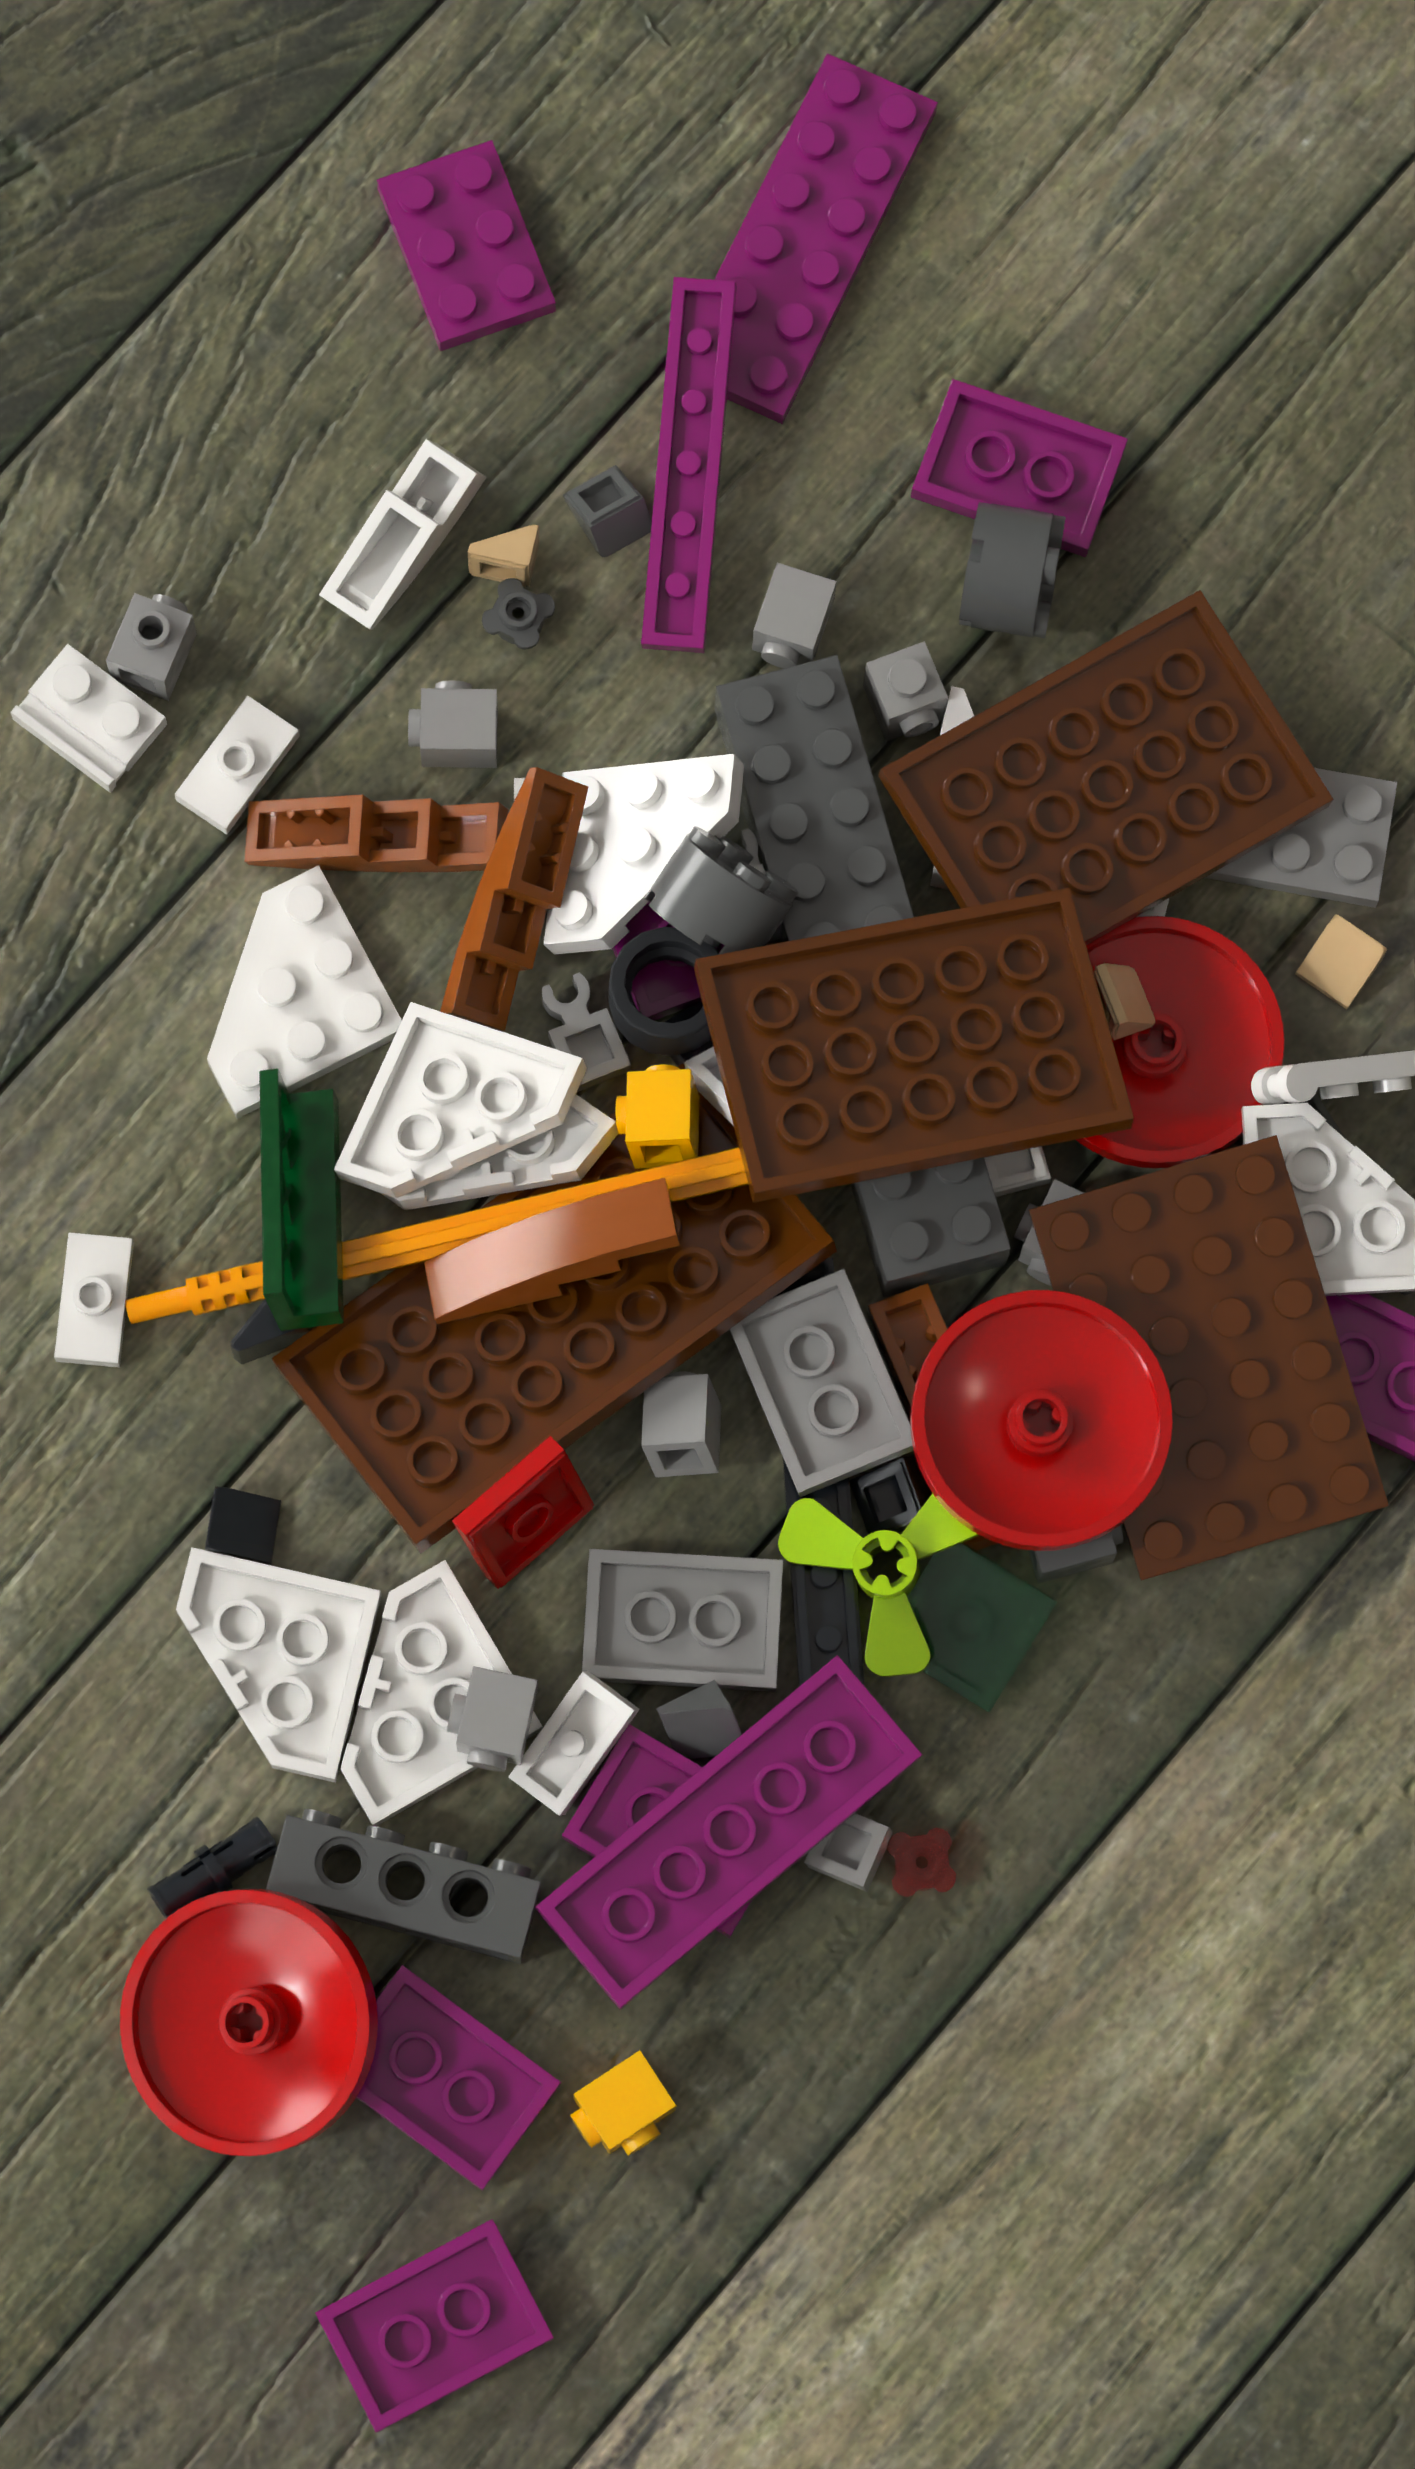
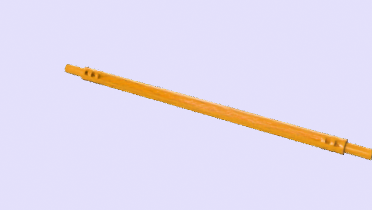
[125,1147,748,1324]

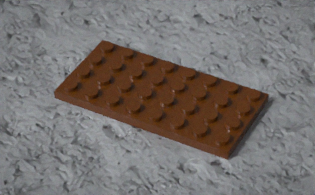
[271,1064,837,1554]

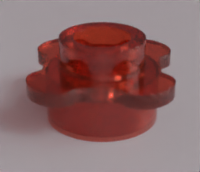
[887,1828,956,1897]

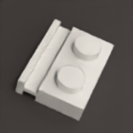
[11,644,167,793]

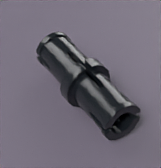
[147,1816,278,1919]

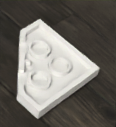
[544,754,744,955]
[207,865,402,1119]
[334,1002,587,1198]
[381,1095,618,1210]
[1241,1103,1415,1296]
[176,1547,382,1783]
[340,1560,543,1826]

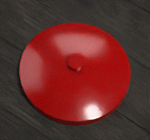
[1076,916,1284,1169]
[910,1290,1173,1551]
[120,1889,378,2156]

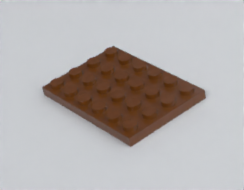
[878,590,1334,945]
[694,888,1134,1203]
[1028,1135,1389,1581]

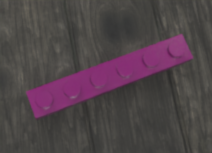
[641,277,737,653]

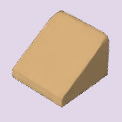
[468,525,540,587]
[1295,914,1387,1010]
[1093,963,1155,1041]

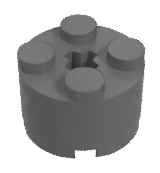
[959,502,1066,638]
[645,826,799,955]

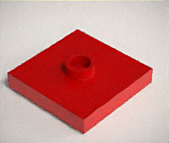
[452,1436,594,1589]

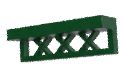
[259,1068,344,1331]

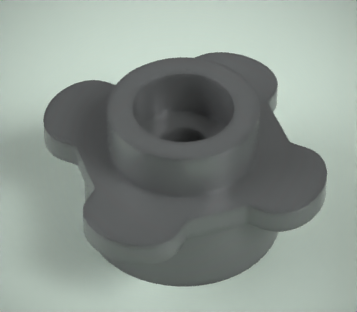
[482,578,555,650]

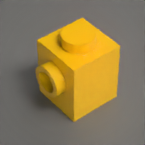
[616,1064,699,1169]
[570,2050,676,2156]

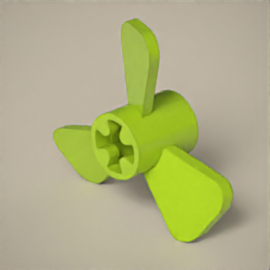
[778,1493,979,1677]

